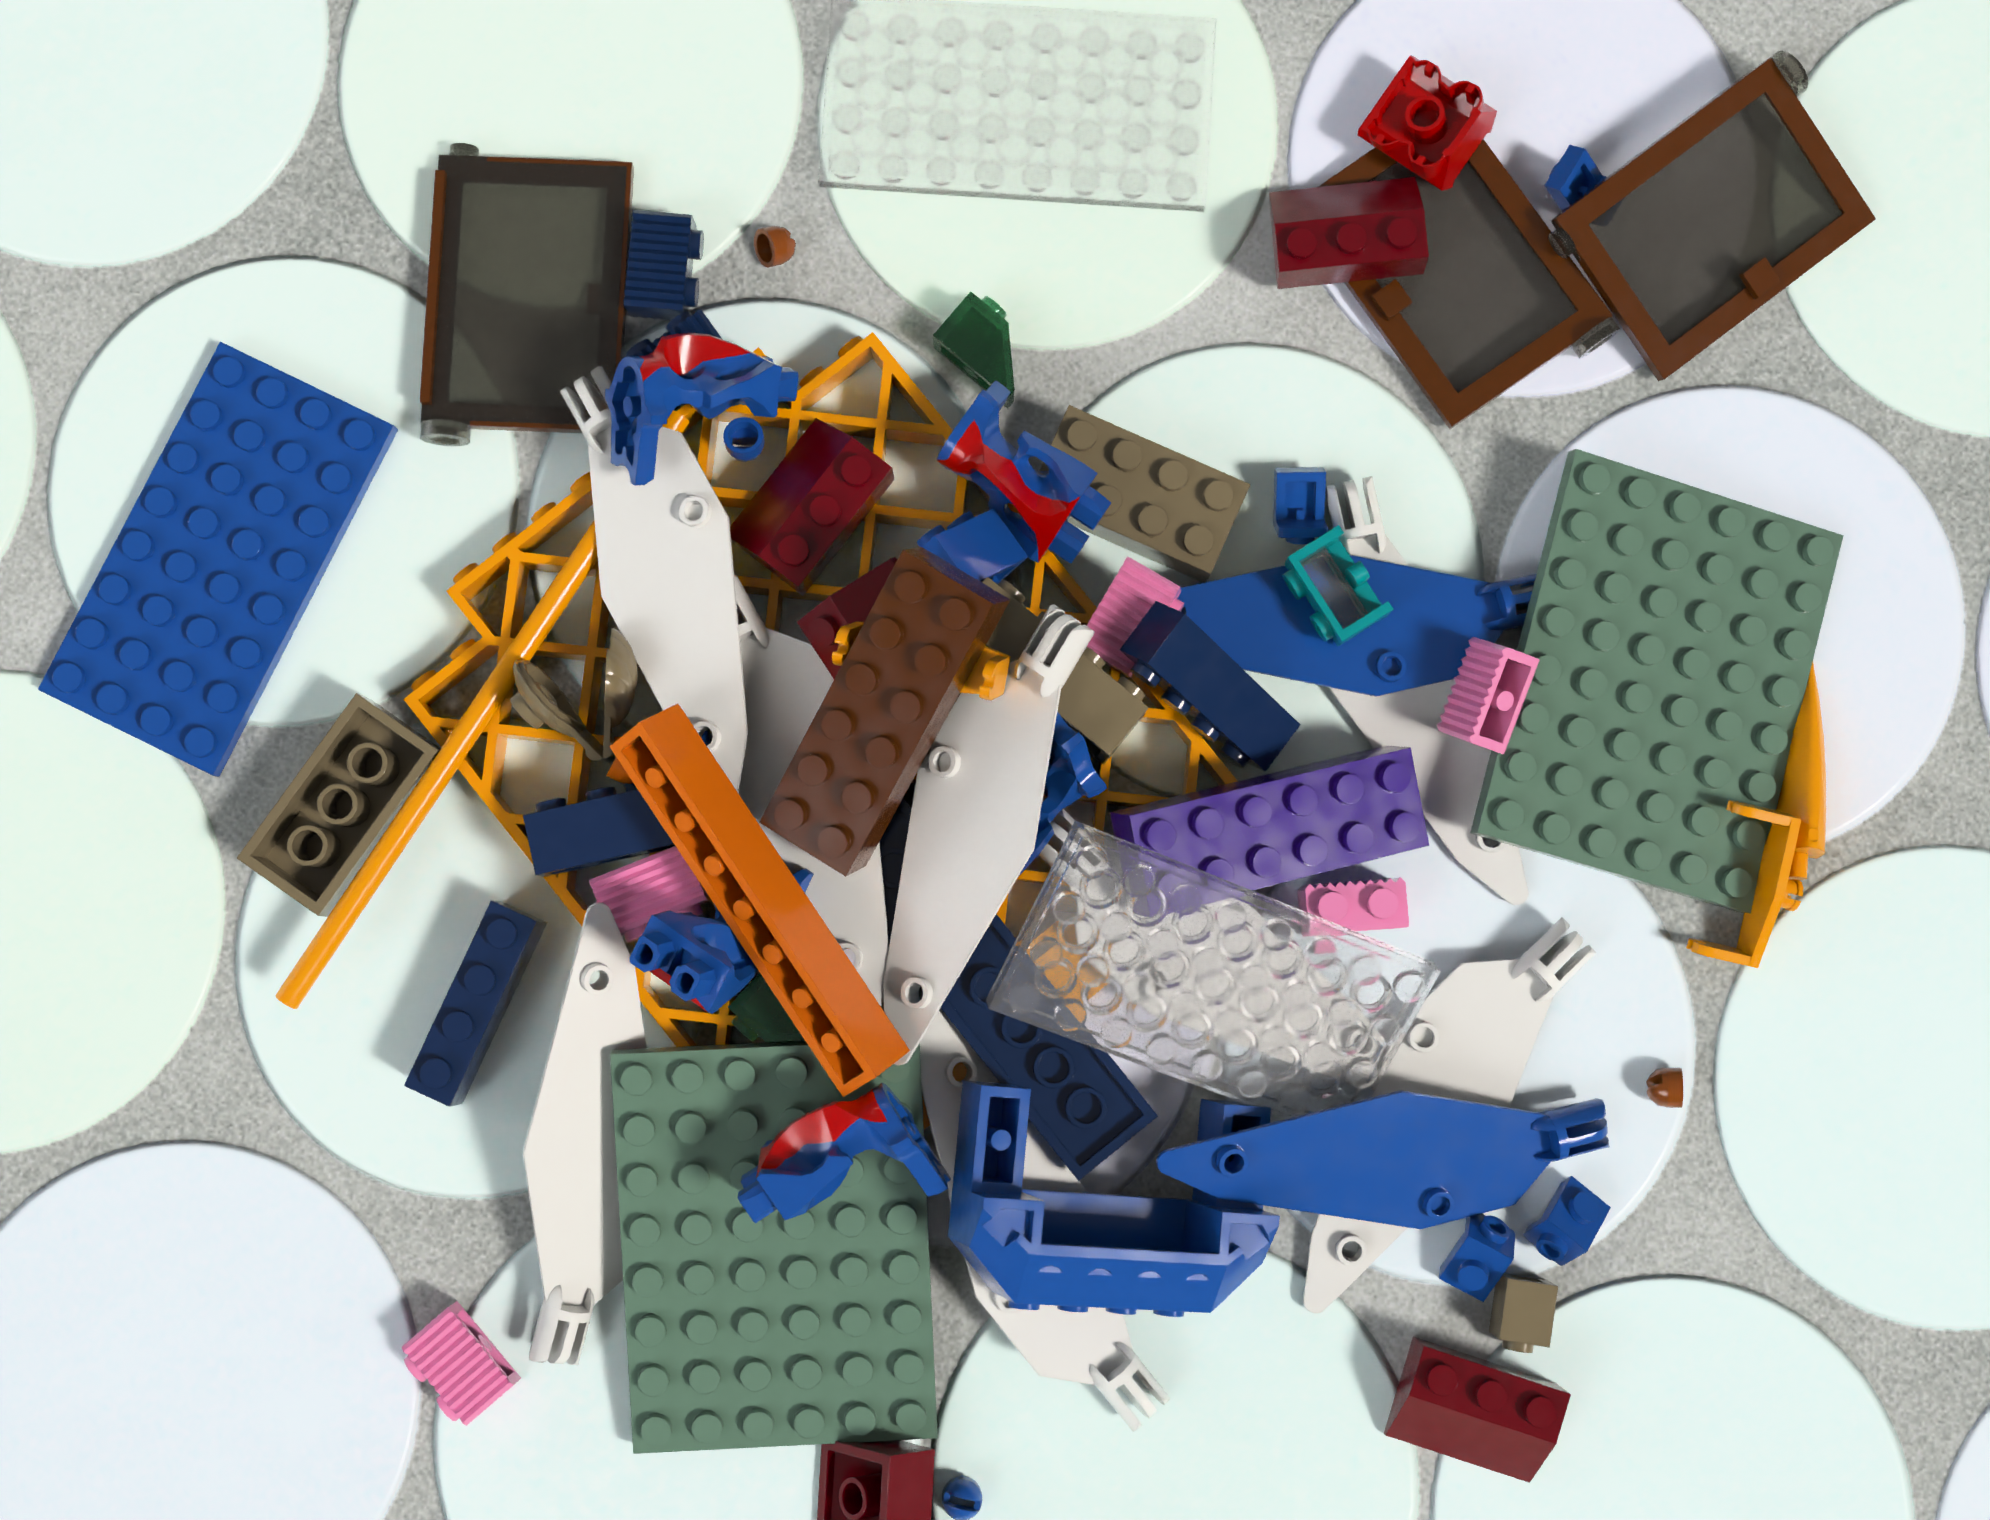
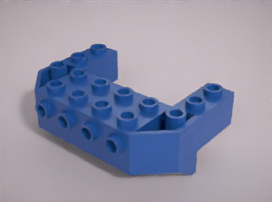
[948,1080,1280,1317]

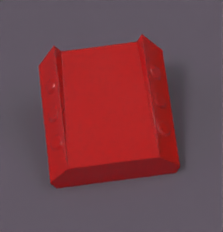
[1357,55,1497,191]

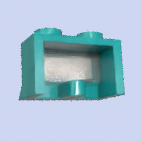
[1282,525,1394,646]

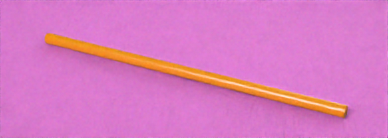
[275,410,690,1009]

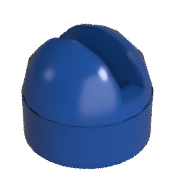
[723,417,765,462]
[942,1476,982,1520]

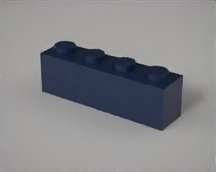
[1120,601,1301,772]
[523,787,675,877]
[404,900,548,1107]

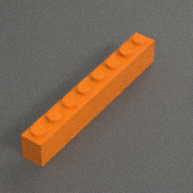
[609,704,910,1097]

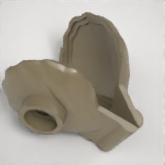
[510,628,638,761]

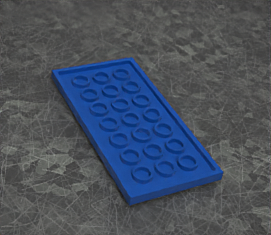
[38,342,398,777]

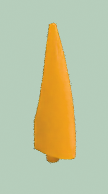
[1776,662,1826,880]

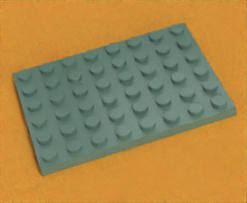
[1470,449,1844,913]
[610,1041,938,1454]

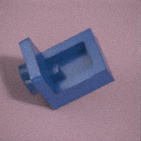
[1544,145,1623,227]
[1273,467,1328,545]
[1523,1176,1611,1266]
[1439,1214,1515,1302]

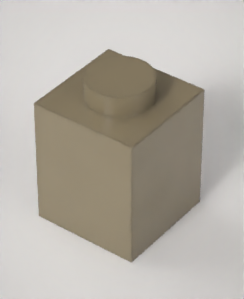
[1489,1273,1558,1353]

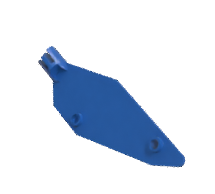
[1177,555,1537,697]
[1156,1090,1610,1229]

